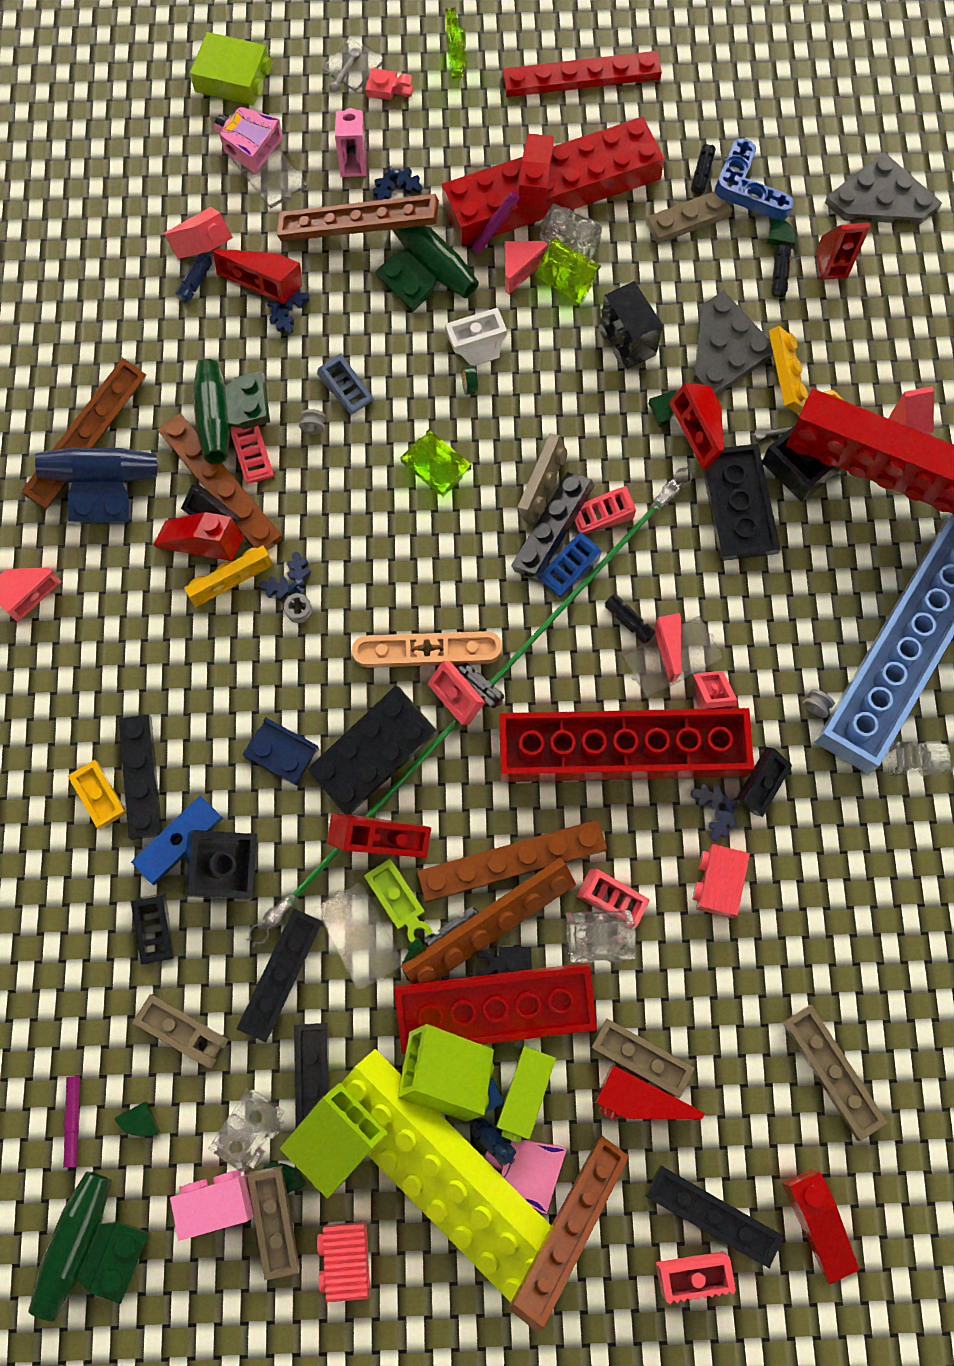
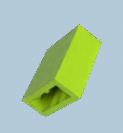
[189,32,272,106]
[398,1024,494,1122]
[496,1046,556,1143]
[279,1083,388,1199]

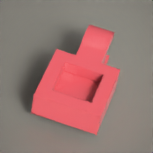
[365,68,414,100]

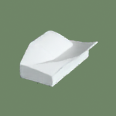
[445,308,507,366]

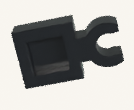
[477,947,532,976]

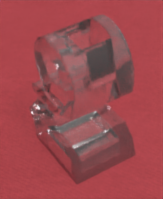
[887,742,952,776]

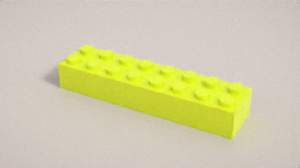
[341,1049,551,1303]

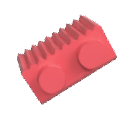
[692,844,750,919]
[317,1221,370,1302]
[656,1252,736,1305]

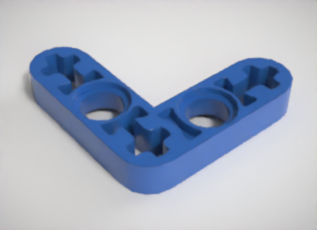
[715,138,794,220]

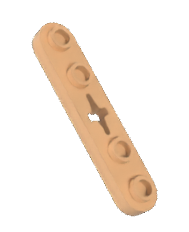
[352,631,502,668]

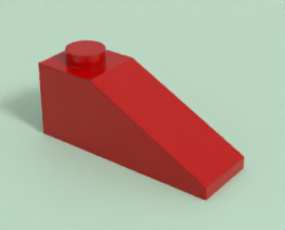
[518,133,555,209]
[816,223,870,280]
[213,249,303,304]
[669,383,724,470]
[154,512,243,561]
[326,813,431,858]
[594,1065,705,1121]
[781,1169,860,1285]

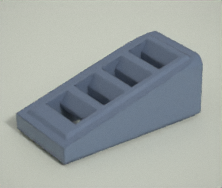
[317,353,374,415]

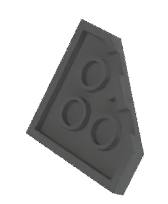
[825,151,942,225]
[693,290,774,396]

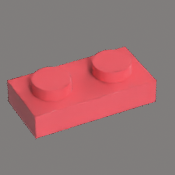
[427,661,485,725]

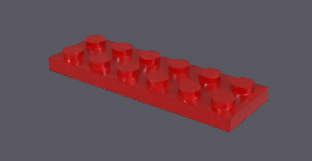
[394,962,597,1054]

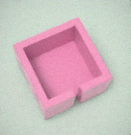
[170,1169,254,1241]

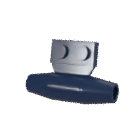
[35,447,157,524]

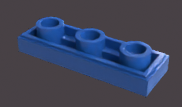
[131,795,223,885]

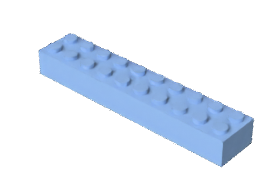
[814,513,954,775]

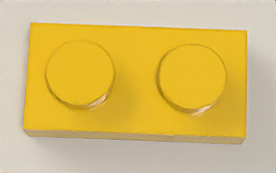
[68,760,126,829]

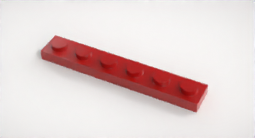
[503,51,662,97]

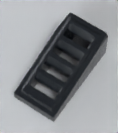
[130,893,174,965]

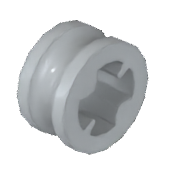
[299,409,326,434]
[284,593,312,623]
[803,689,835,718]

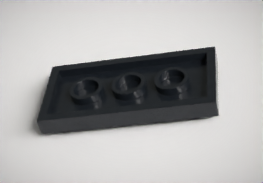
[702,443,781,561]
[307,685,438,814]

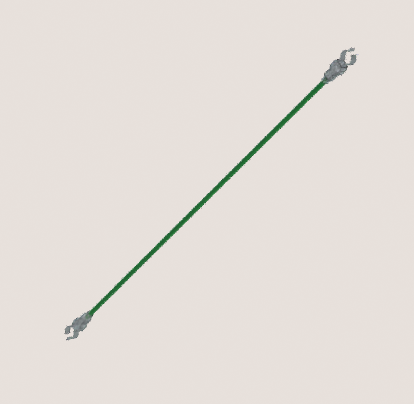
[246,465,695,947]

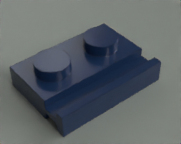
[242,717,319,786]

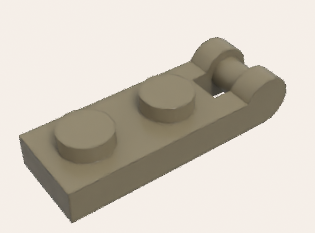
[133,994,229,1069]

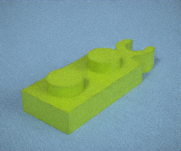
[364,858,432,943]

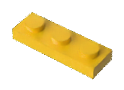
[769,326,808,414]
[184,546,273,607]

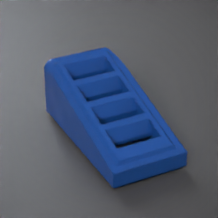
[539,532,601,598]

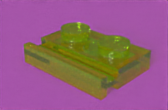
[445,7,467,79]
[535,238,601,303]
[400,429,471,497]

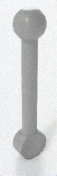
[329,48,361,93]
[754,427,792,442]

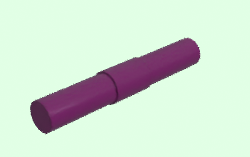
[472,191,520,253]
[63,1076,80,1168]

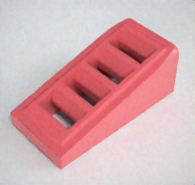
[230,426,274,485]
[574,486,636,535]
[653,613,681,683]
[576,869,650,928]

